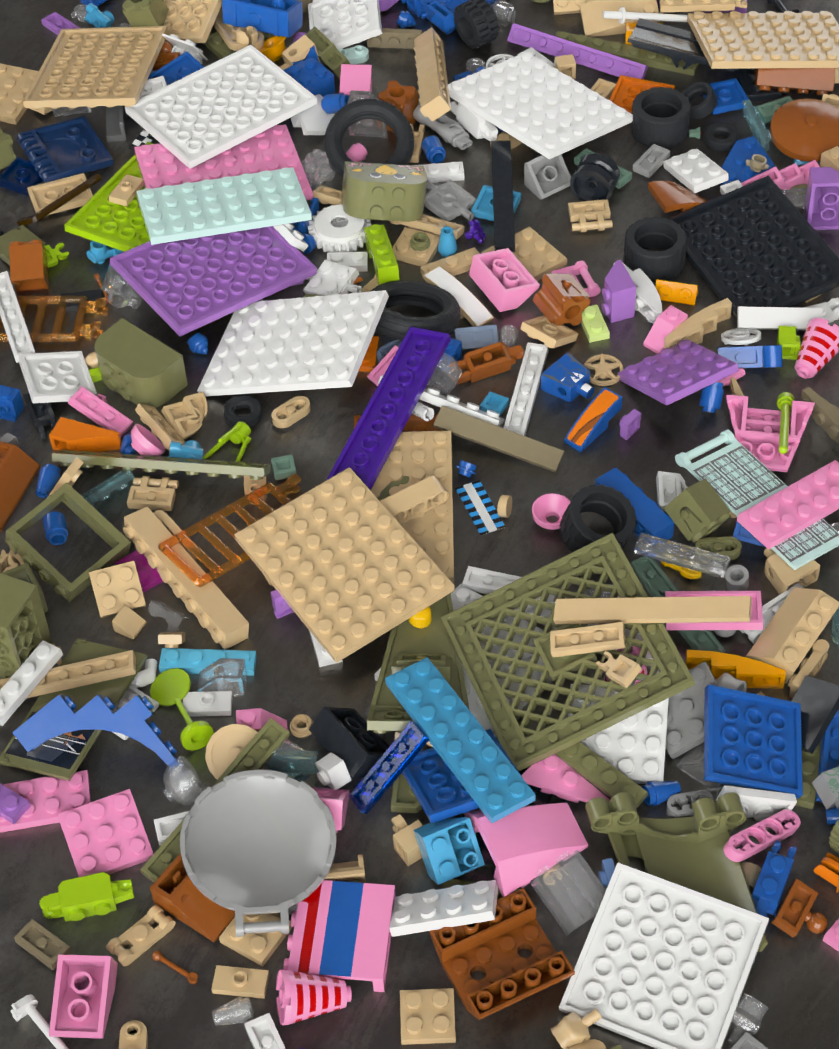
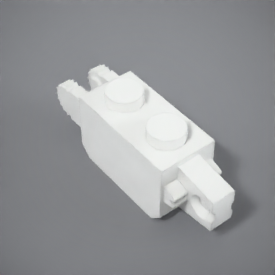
[451,101,498,142]

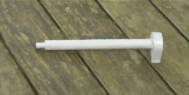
[10,994,69,1049]

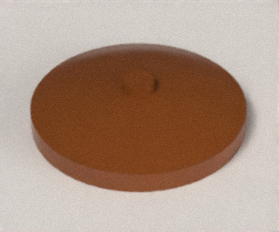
[770,99,839,162]

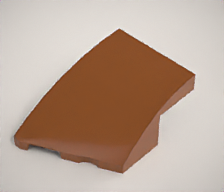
[648,180,708,213]

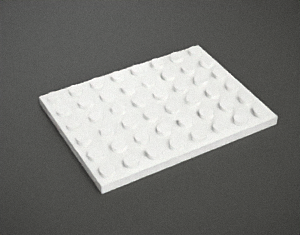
[125,45,317,169]
[448,52,633,159]
[197,290,389,396]

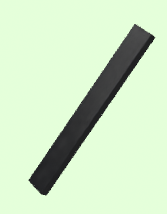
[491,140,515,252]

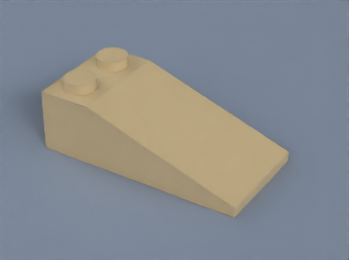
[580,0,659,37]

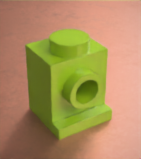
[777,326,800,360]

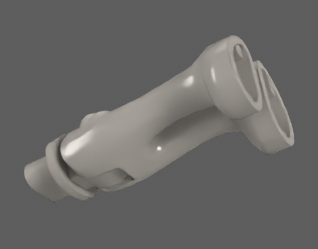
[413,104,473,150]

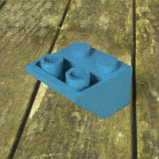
[413,817,485,885]

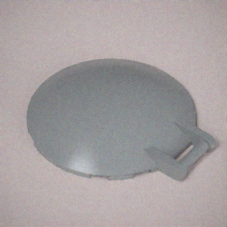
[180,770,336,937]

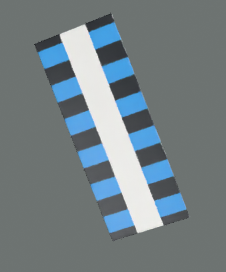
[455,480,506,535]

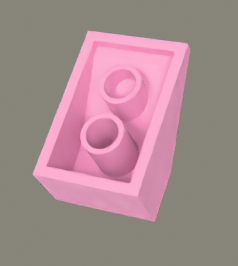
[49,955,118,1039]

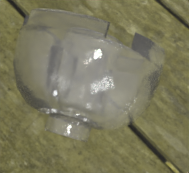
[163,756,207,806]

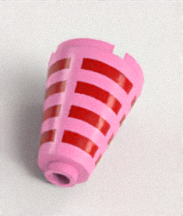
[795,318,839,379]
[276,970,352,1025]

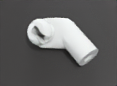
[131,659,158,688]

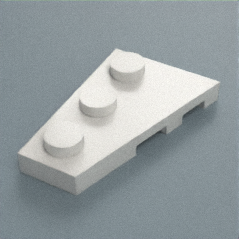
[716,785,797,821]

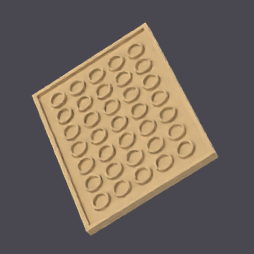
[687,11,839,69]
[23,26,169,109]
[234,467,455,663]

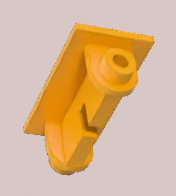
[655,279,698,305]

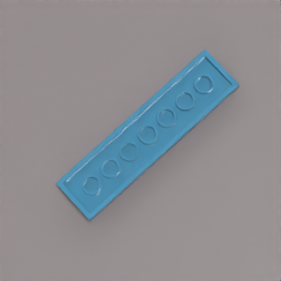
[385,657,535,824]

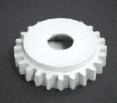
[308,204,372,252]

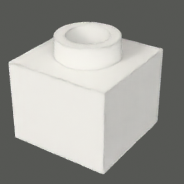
[315,753,351,791]

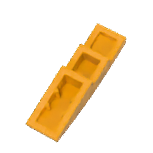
[685,650,786,689]

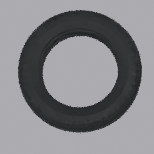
[324,99,414,177]
[370,280,461,341]

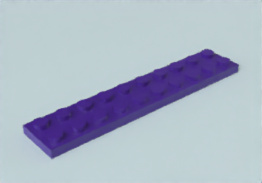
[326,327,451,491]

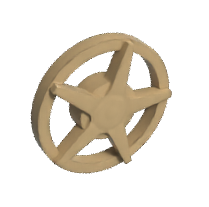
[584,353,623,386]

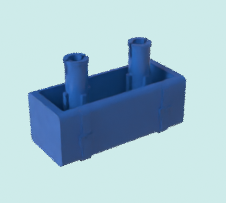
[222,0,303,38]

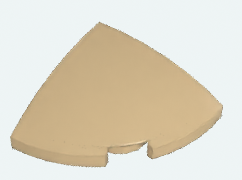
[161,392,207,440]

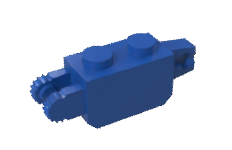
[752,841,797,917]

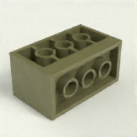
[0,573,53,679]

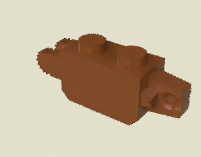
[448,342,524,384]

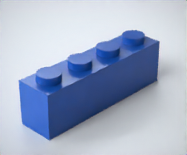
[595,467,674,549]

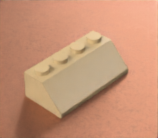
[746,587,839,684]

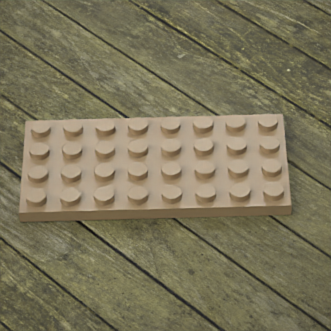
[371,430,454,582]

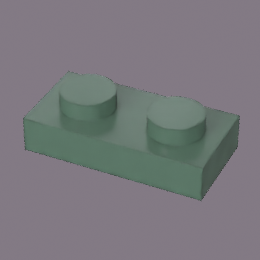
[755,96,793,124]

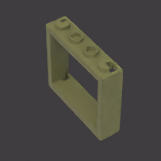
[5,483,131,602]

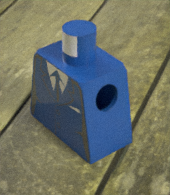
[541,352,594,402]

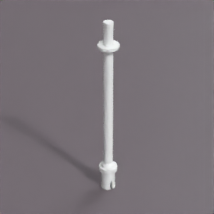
[602,7,688,24]

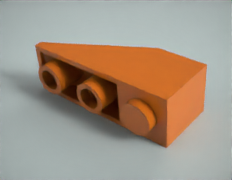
[49,417,122,452]

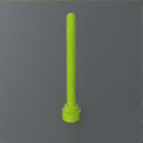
[777,392,795,454]

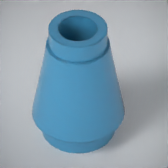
[437,226,458,257]

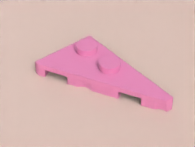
[521,754,610,803]

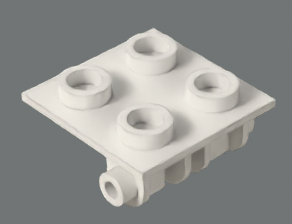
[162,34,208,64]

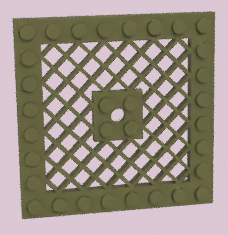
[441,533,696,771]

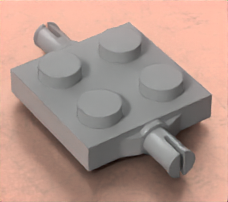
[424,180,476,222]

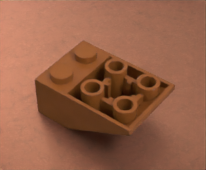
[150,853,235,942]

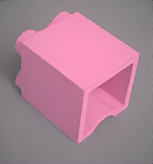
[339,64,373,102]

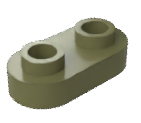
[695,537,741,562]

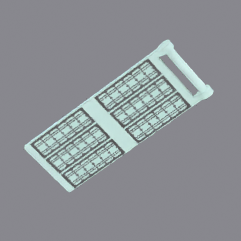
[675,429,839,570]

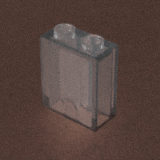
[530,850,606,936]

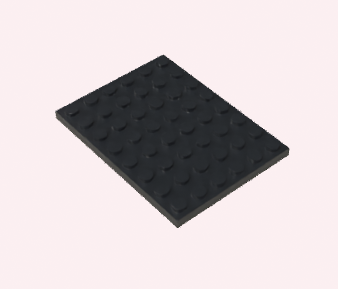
[668,175,839,321]

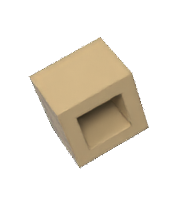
[554,54,576,79]

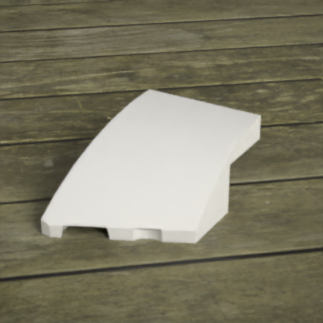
[291,94,335,135]

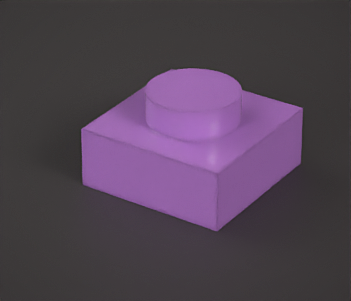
[619,409,641,440]

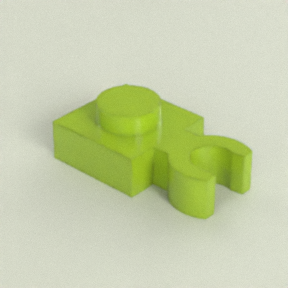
[43,243,69,268]

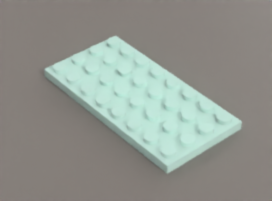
[136,167,312,245]

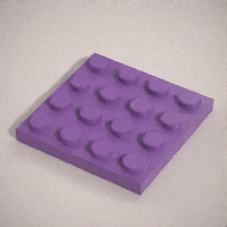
[618,340,739,405]

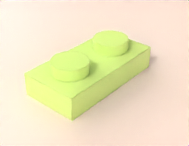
[581,304,610,343]

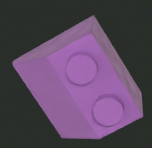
[601,259,636,323]

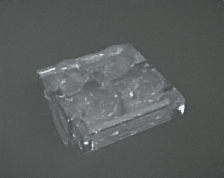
[101,265,142,309]

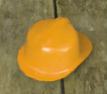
[258,35,286,62]

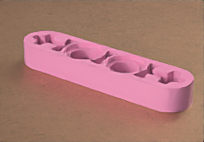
[723,809,801,862]

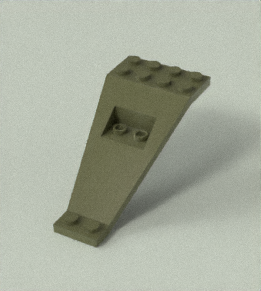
[367,593,469,734]

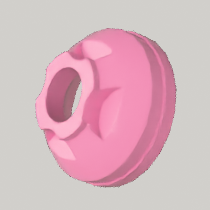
[131,424,166,456]
[532,493,571,530]

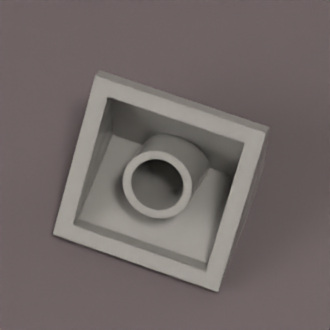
[524,155,571,200]

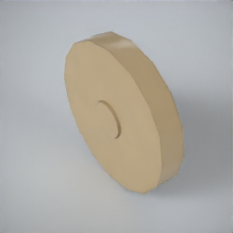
[205,724,265,780]

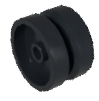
[570,153,620,201]

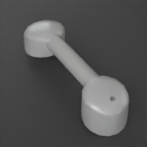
[713,565,749,637]

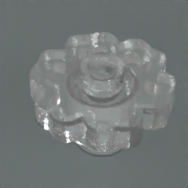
[303,149,335,190]

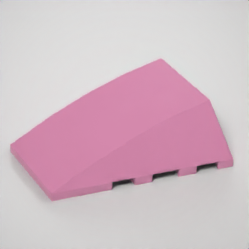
[726,395,815,472]
[464,803,588,897]

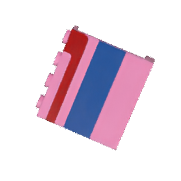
[283,880,396,992]

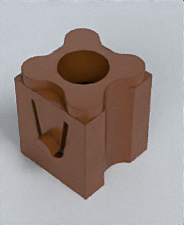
[377,80,418,132]
[9,240,49,292]
[532,273,590,326]

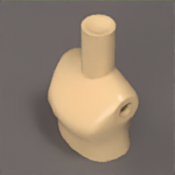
[550,1009,602,1049]

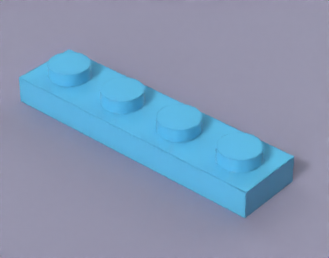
[159,648,257,676]

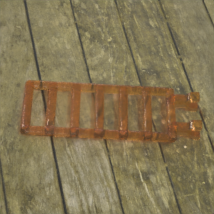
[0,296,109,342]
[158,473,301,587]

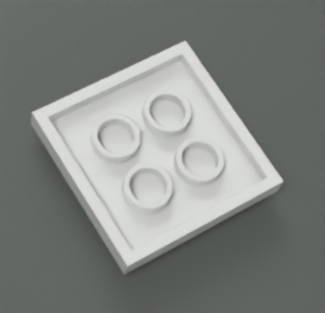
[18,351,97,403]

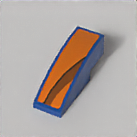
[564,387,622,452]

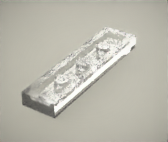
[634,533,731,578]

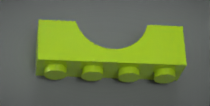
[364,224,400,285]

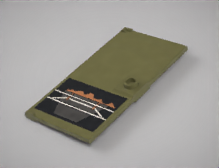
[0,638,147,781]

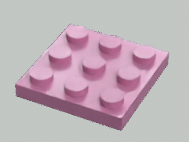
[57,789,154,877]

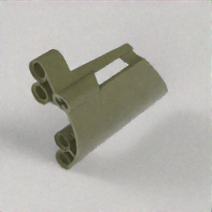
[585,792,768,952]

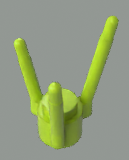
[202,421,251,462]

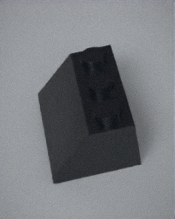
[309,707,397,779]

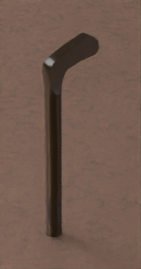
[17,173,102,226]

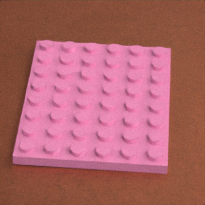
[134,124,313,201]

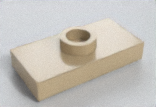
[109,174,144,206]
[211,965,269,999]

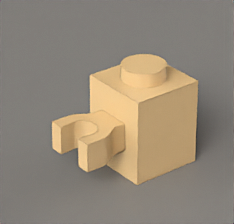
[392,814,423,866]

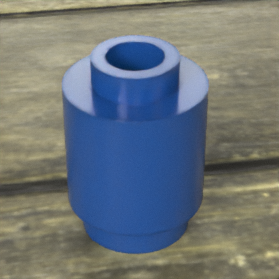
[321,93,351,114]
[421,136,445,164]
[699,382,724,413]
[43,511,68,545]

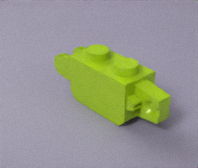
[39,872,134,922]

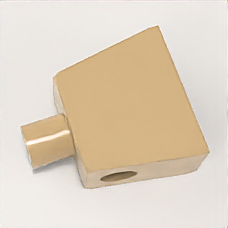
[764,548,820,595]

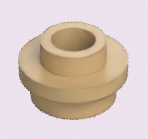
[290,714,313,738]

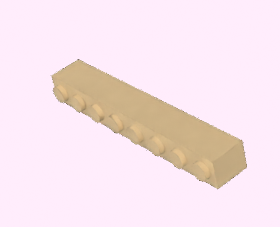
[414,27,451,122]
[123,506,249,650]

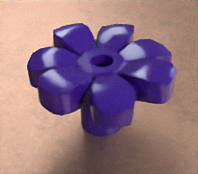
[465,219,486,244]

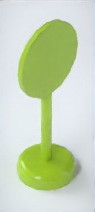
[150,668,214,751]

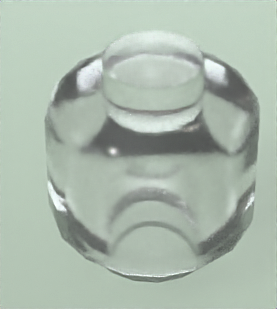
[490,0,516,26]

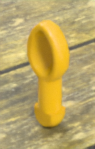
[660,555,702,580]

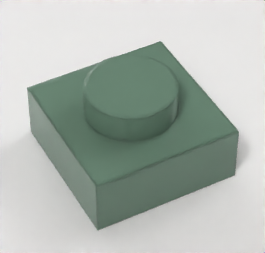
[271,455,297,480]

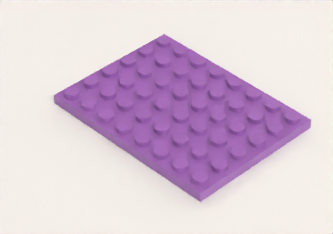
[110,226,317,336]

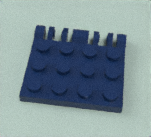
[16,116,114,183]

